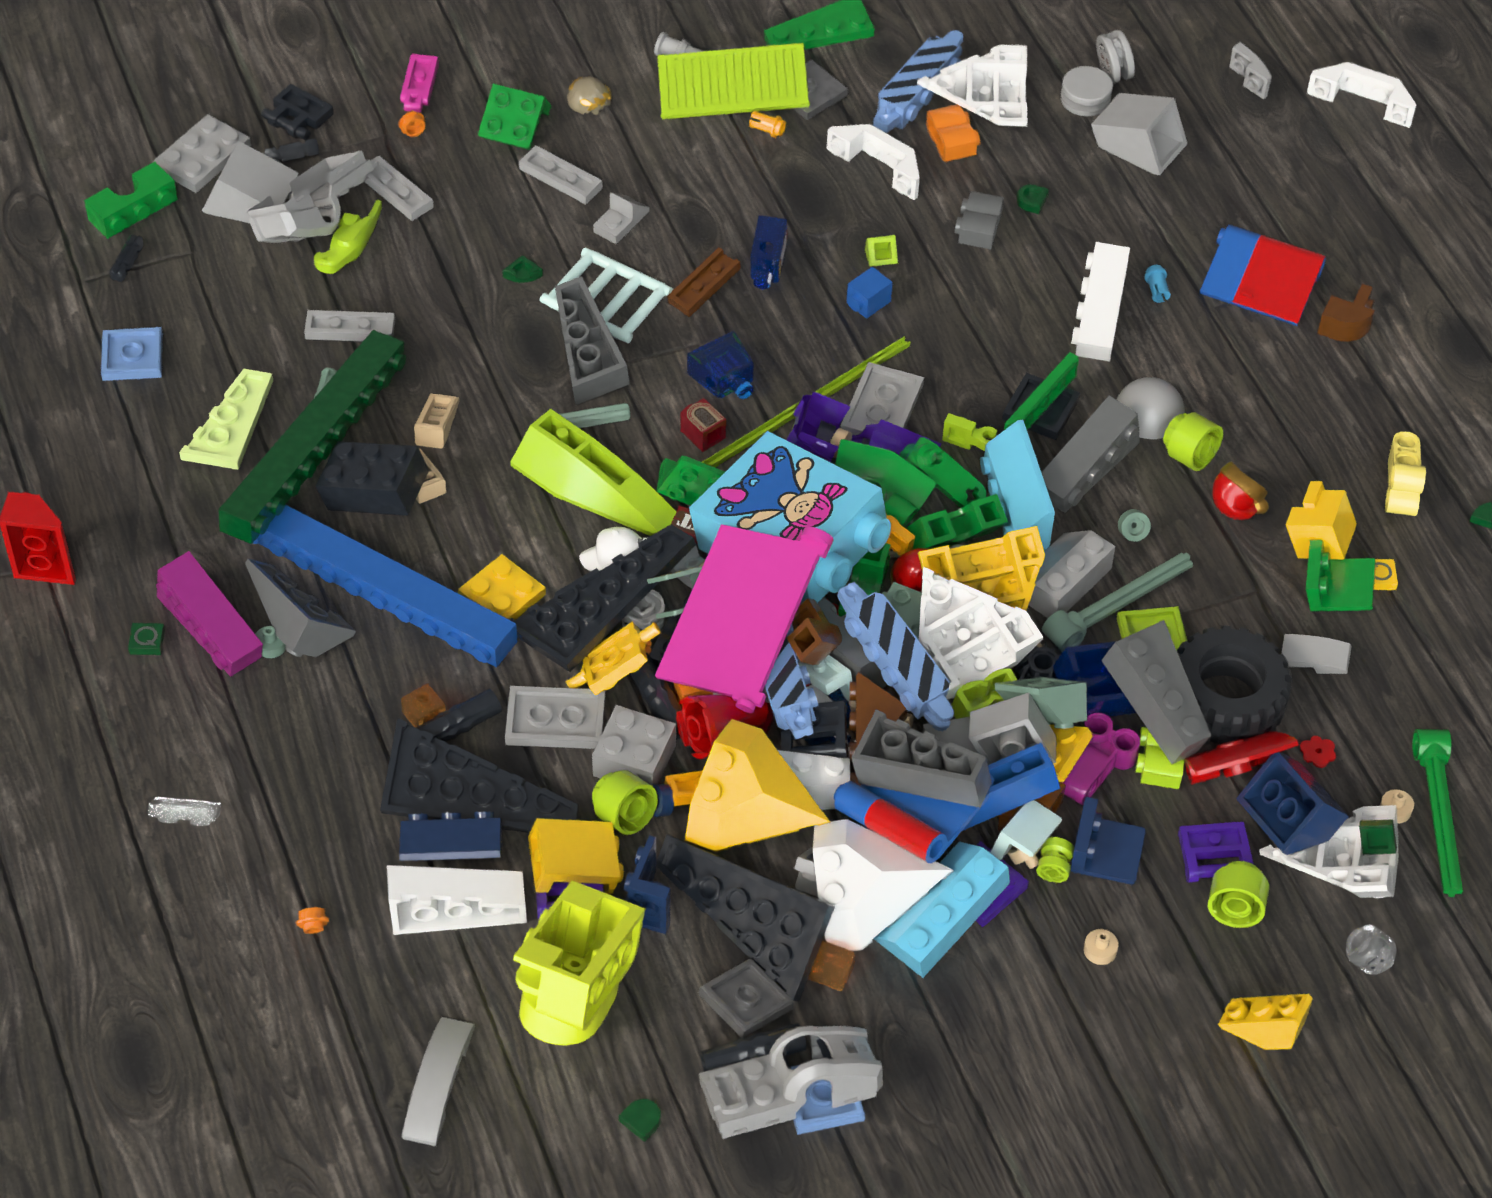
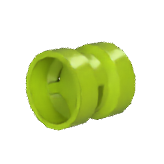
[1037,837,1074,883]

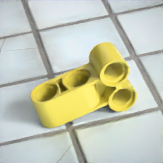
[1385,432,1426,516]

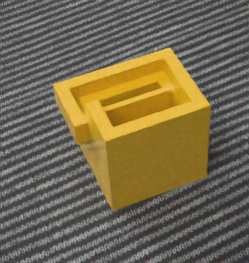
[1286,481,1357,560]

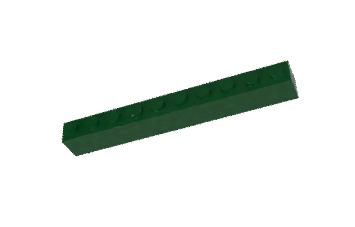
[219,330,406,544]

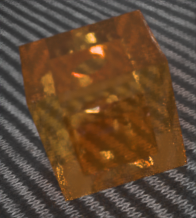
[401,683,446,728]

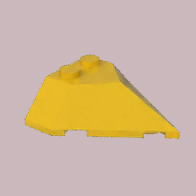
[918,526,1045,611]
[685,719,831,852]

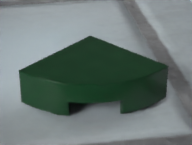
[502,255,543,283]
[1470,502,1492,529]

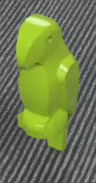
[314,200,382,274]

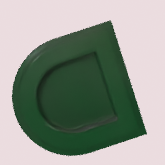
[1017,184,1049,214]
[619,1099,661,1142]

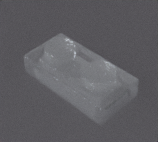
[148,797,221,826]

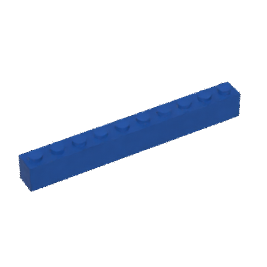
[253,505,517,668]

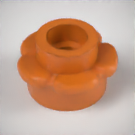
[399,111,425,137]
[296,907,329,934]

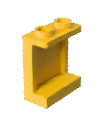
[528,818,624,894]

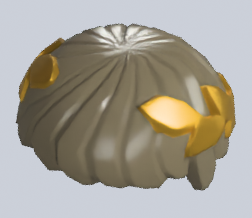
[567,76,612,115]

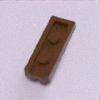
[667,247,741,317]

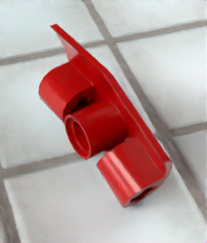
[1184,731,1299,785]

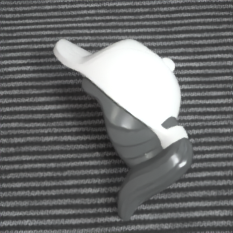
[580,527,647,571]

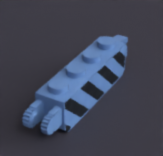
[873,30,963,133]
[837,582,954,732]
[765,624,819,739]

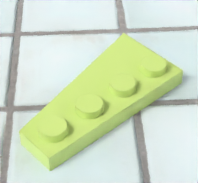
[179,369,273,470]

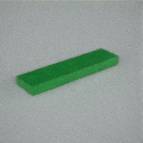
[1004,352,1079,430]

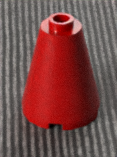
[676,694,768,759]

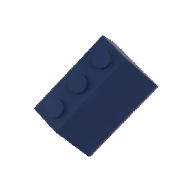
[1236,752,1349,855]
[399,812,502,861]

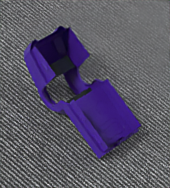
[786,391,941,462]

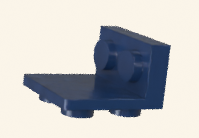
[1070,797,1146,885]
[624,835,670,934]

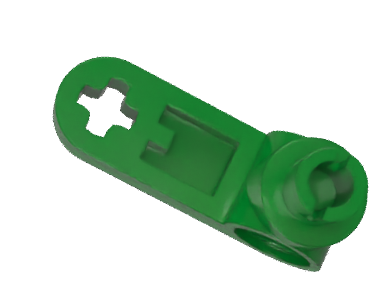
[899,437,986,508]

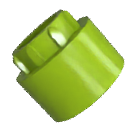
[1163,412,1223,471]
[592,770,658,835]
[1208,861,1269,928]

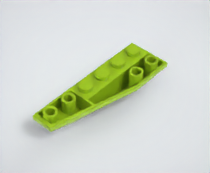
[510,408,676,536]

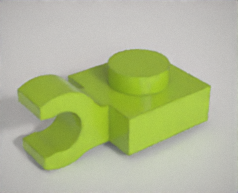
[942,413,997,451]

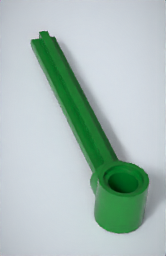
[1412,729,1463,897]

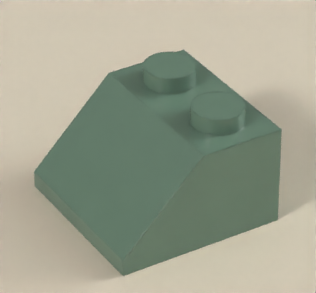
[995,677,1087,729]

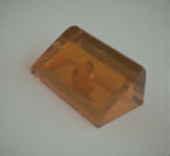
[808,940,856,992]

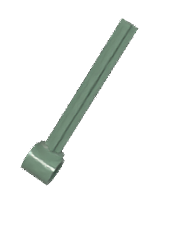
[1042,553,1193,653]

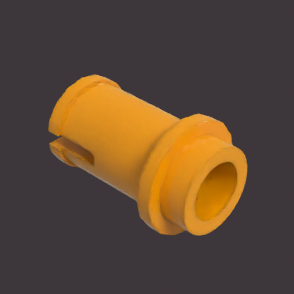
[749,111,786,138]

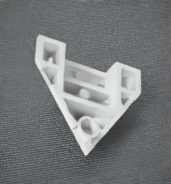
[917,45,1027,127]
[919,567,1043,699]
[1259,805,1399,898]
[813,819,953,954]

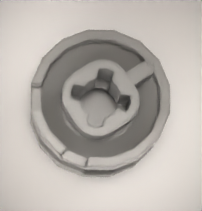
[622,589,665,630]

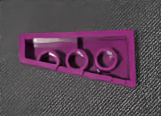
[156,551,263,677]

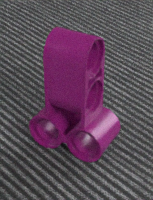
[1061,713,1140,805]

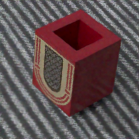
[680,398,726,452]

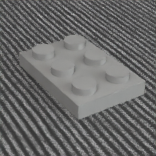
[152,114,251,193]
[841,362,924,435]
[505,686,605,749]

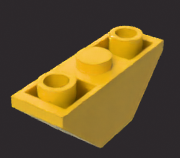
[1218,994,1313,1050]

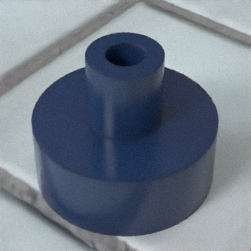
[651,784,674,817]

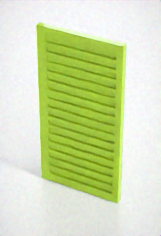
[658,43,810,119]

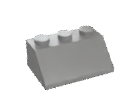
[1029,530,1115,618]

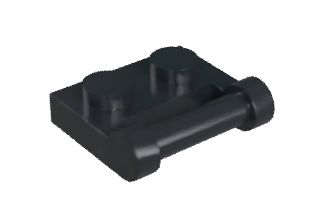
[781,700,849,758]

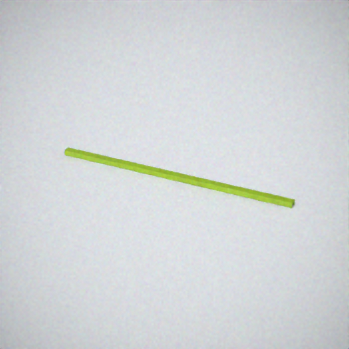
[702,336,910,467]

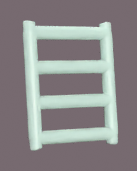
[540,247,673,344]

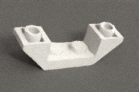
[1307,62,1416,128]
[827,124,920,200]

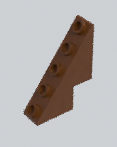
[849,672,908,826]

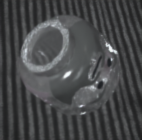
[1346,925,1397,975]

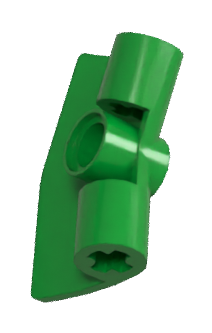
[835,439,936,528]

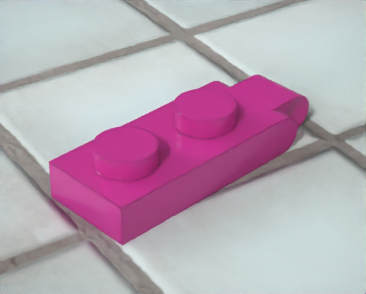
[400,54,439,113]

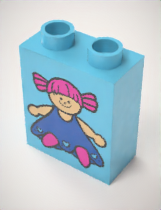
[689,431,891,604]

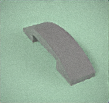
[402,1017,475,1146]

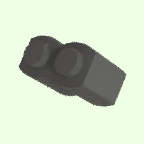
[955,191,1004,249]

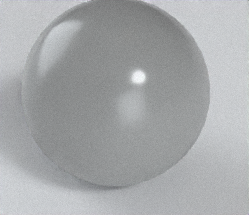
[1117,377,1185,439]

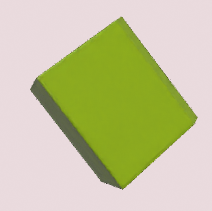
[865,235,898,267]

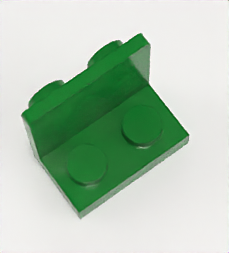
[478,84,552,150]
[656,455,725,506]
[1306,540,1376,611]

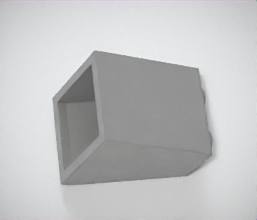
[1091,93,1188,175]
[202,141,299,223]

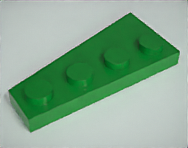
[764,0,874,50]

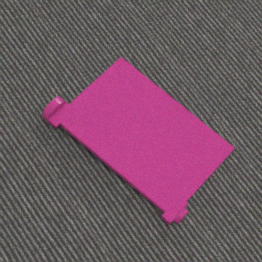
[655,524,834,713]

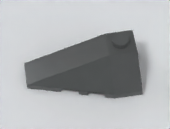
[245,559,356,657]

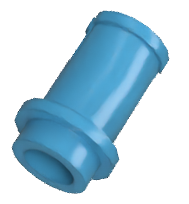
[1144,265,1171,303]

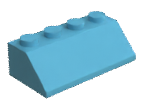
[980,420,1055,551]
[873,841,1010,978]

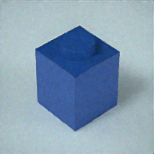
[847,267,893,319]

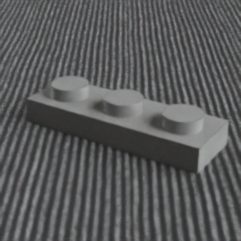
[519,145,603,205]
[364,156,434,221]
[304,310,395,341]

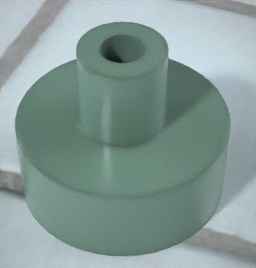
[1118,509,1151,542]
[255,626,286,658]

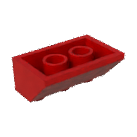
[0,492,76,585]

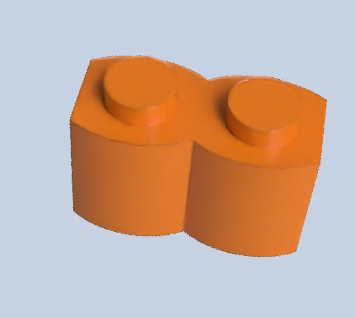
[926,104,980,162]

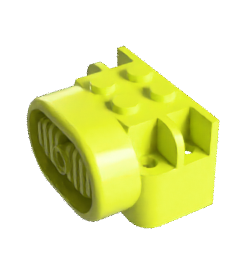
[513,880,645,1045]

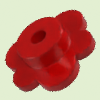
[1300,736,1336,768]

